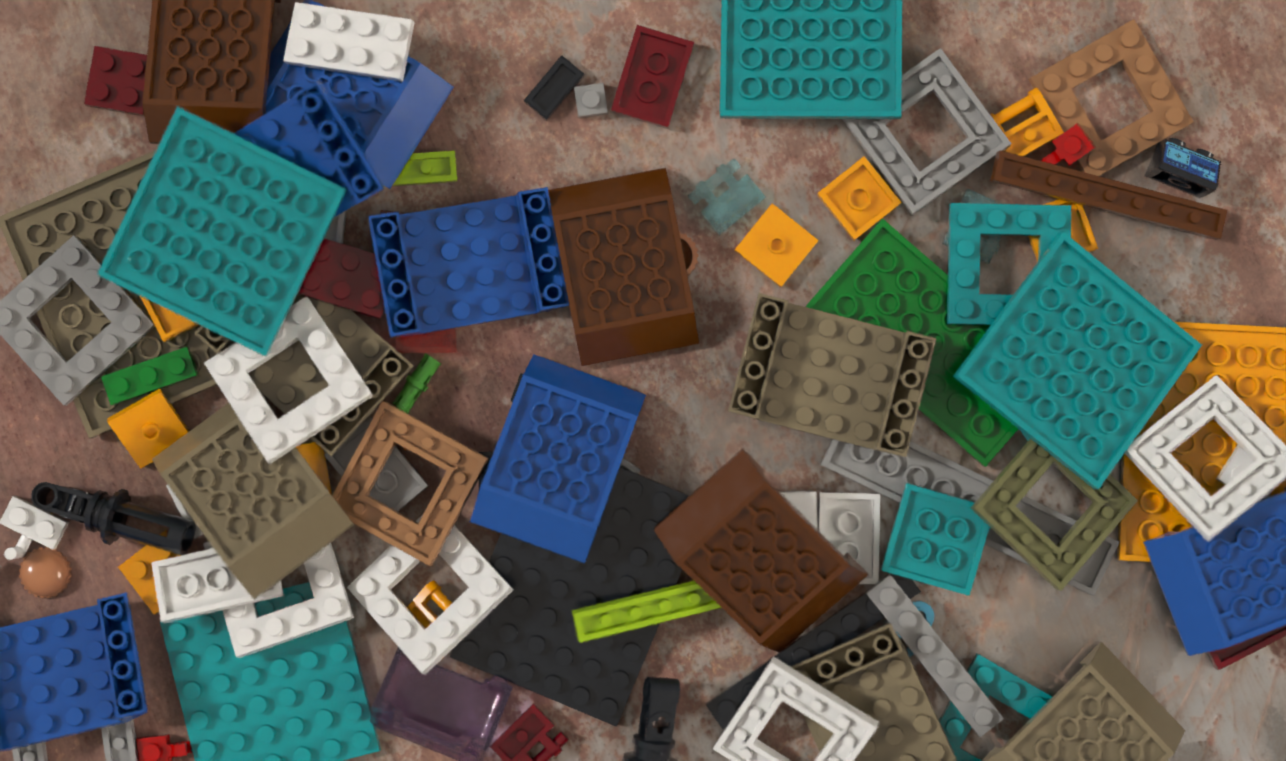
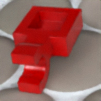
[1040,123,1095,166]
[136,734,193,761]

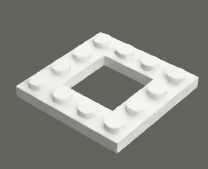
[204,296,373,464]
[1125,375,1286,542]
[347,515,514,675]
[203,541,354,658]
[713,657,879,761]

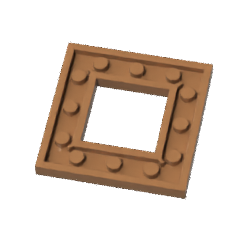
[1029,19,1194,176]
[332,401,490,566]

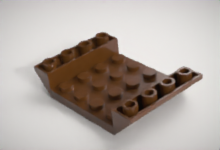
[143,0,281,144]
[548,168,699,366]
[654,448,868,653]

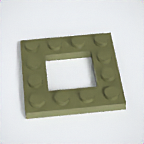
[971,438,1138,591]

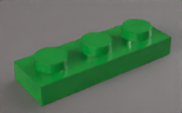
[101,347,199,405]

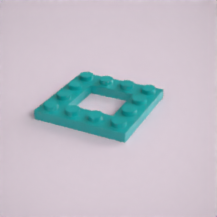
[947,203,1071,325]
[939,653,1052,761]

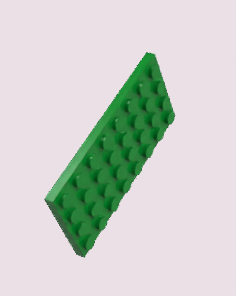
[805,218,1018,467]

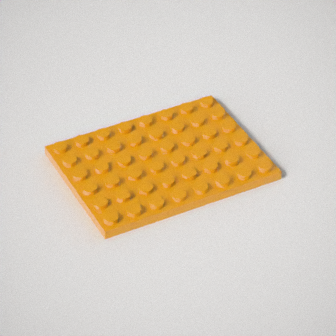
[1117,322,1286,562]

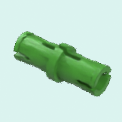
[392,353,441,413]

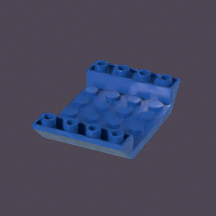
[265,0,454,189]
[234,80,385,217]
[368,187,569,337]
[470,354,646,564]
[1143,487,1286,656]
[0,592,148,752]

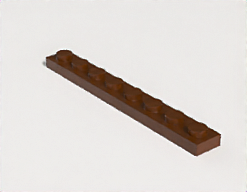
[990,150,1228,240]

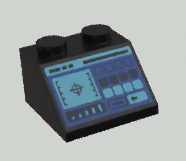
[1145,137,1221,198]

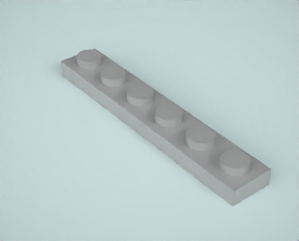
[866,574,1004,737]

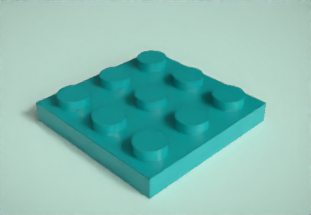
[881,482,990,596]

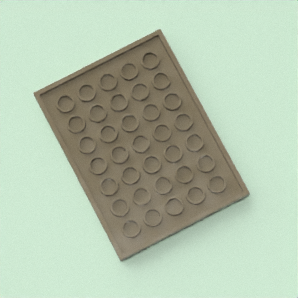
[0,150,218,439]

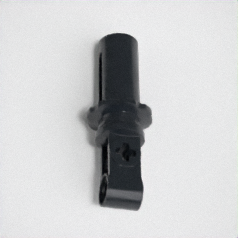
[31,482,196,555]
[622,677,680,761]

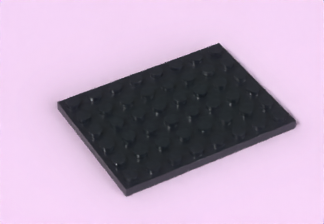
[450,466,690,727]

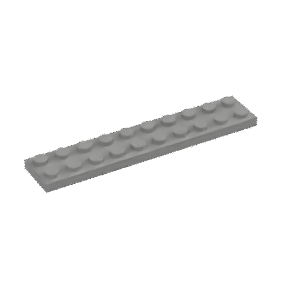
[820,439,1119,596]

